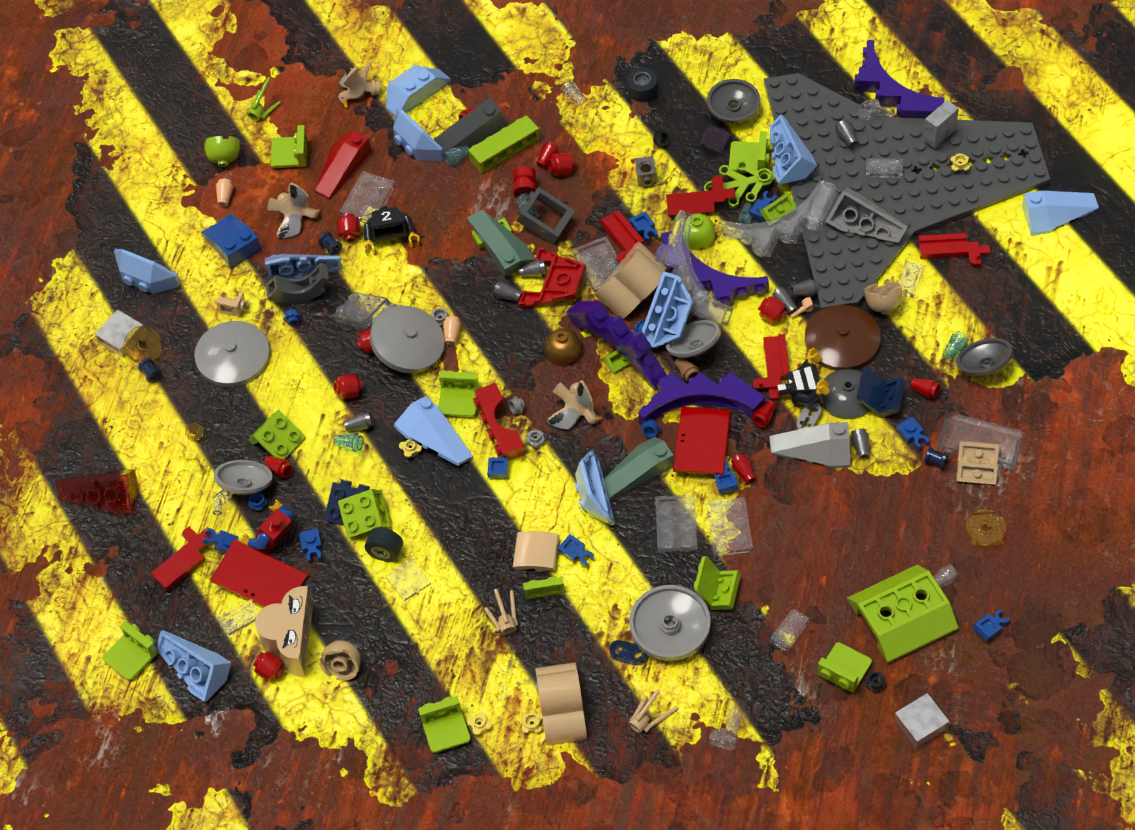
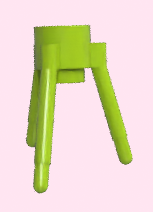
[247,77,281,121]

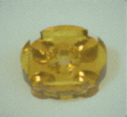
[123,326,162,363]
[965,509,1006,547]

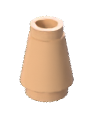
[216,179,234,207]
[443,316,461,345]

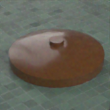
[805,305,881,371]

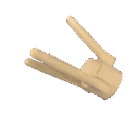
[484,588,518,635]
[628,690,678,733]

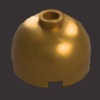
[544,328,582,366]

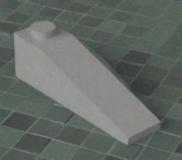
[825,187,908,243]
[770,422,850,468]

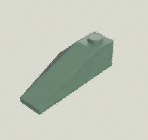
[467,209,535,278]
[604,437,674,500]

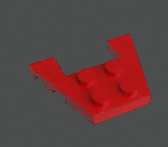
[518,247,587,309]

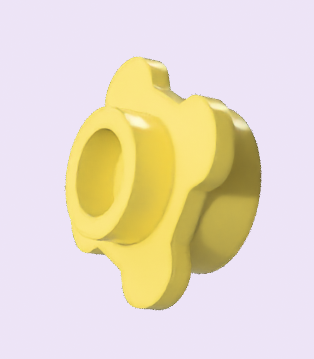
[951,154,970,171]
[399,439,422,457]
[467,712,491,735]
[522,713,542,733]

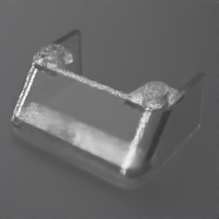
[937,413,1026,470]

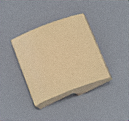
[956,440,999,485]
[513,531,560,572]

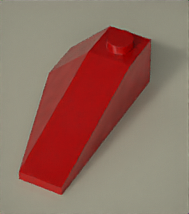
[315,130,371,200]

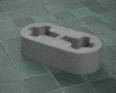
[796,403,822,430]

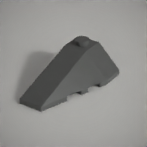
[434,97,508,155]

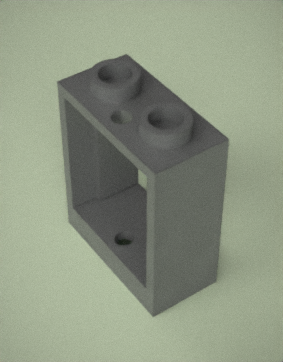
[517,187,575,245]

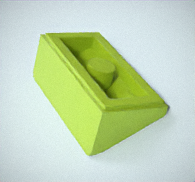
[602,350,631,374]

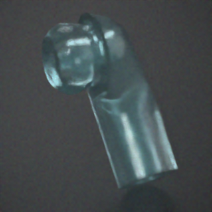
[739,203,752,223]

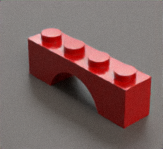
[473,383,525,461]

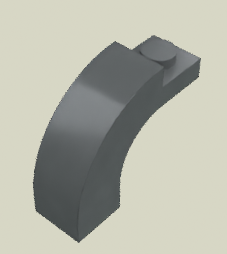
[266,263,329,304]

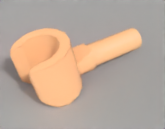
[790,297,814,319]

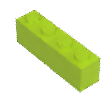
[468,115,540,174]

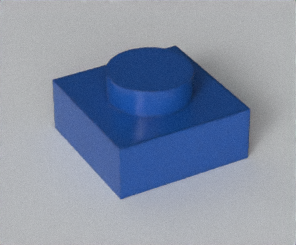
[487,457,508,478]

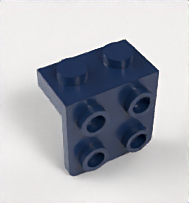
[857,367,906,418]
[325,479,370,525]

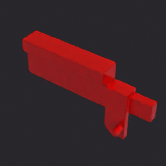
[666,175,735,216]
[600,210,644,264]
[918,233,990,266]
[753,334,789,401]
[151,526,210,592]

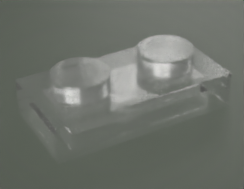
[866,158,903,178]
[898,260,924,298]
[216,600,259,637]
[770,608,809,652]

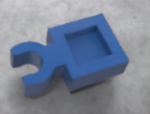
[749,191,777,223]
[630,211,658,243]
[896,417,929,451]
[714,461,738,494]
[202,528,239,554]
[299,528,322,564]
[558,534,594,568]
[972,609,1010,642]

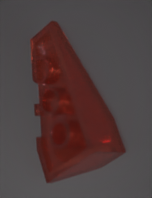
[55,469,138,514]

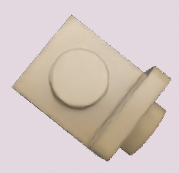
[216,292,247,318]

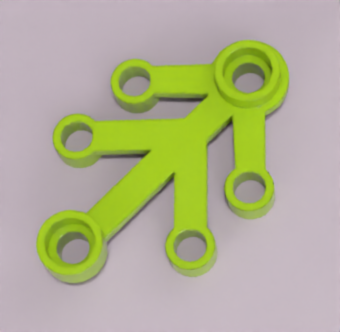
[704,161,773,209]

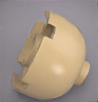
[864,281,902,314]
[319,640,361,680]

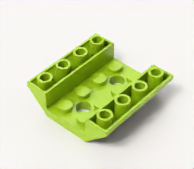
[847,565,958,664]

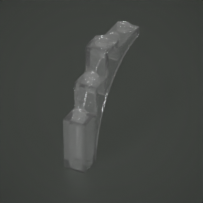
[720,180,838,257]
[655,210,734,326]

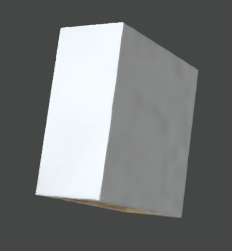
[923,100,959,149]
[95,309,146,358]
[894,693,950,749]

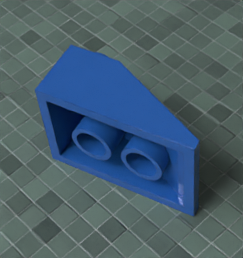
[201,214,261,269]

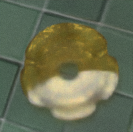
[185,423,204,441]

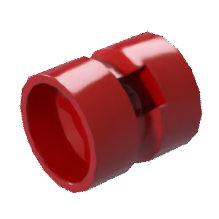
[513,166,536,201]

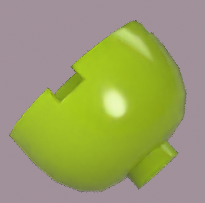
[204,136,240,167]
[679,213,715,251]

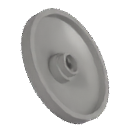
[370,305,445,373]
[195,321,270,387]
[629,585,710,661]

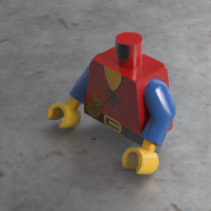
[237,499,294,553]

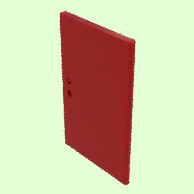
[673,406,731,475]
[210,539,308,607]

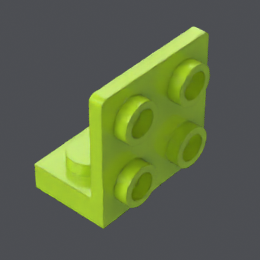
[270,125,308,168]
[248,410,305,459]
[338,489,392,538]

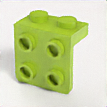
[729,131,771,173]
[438,370,480,417]
[694,556,741,610]
[102,621,158,681]
[817,642,872,693]
[418,696,471,753]

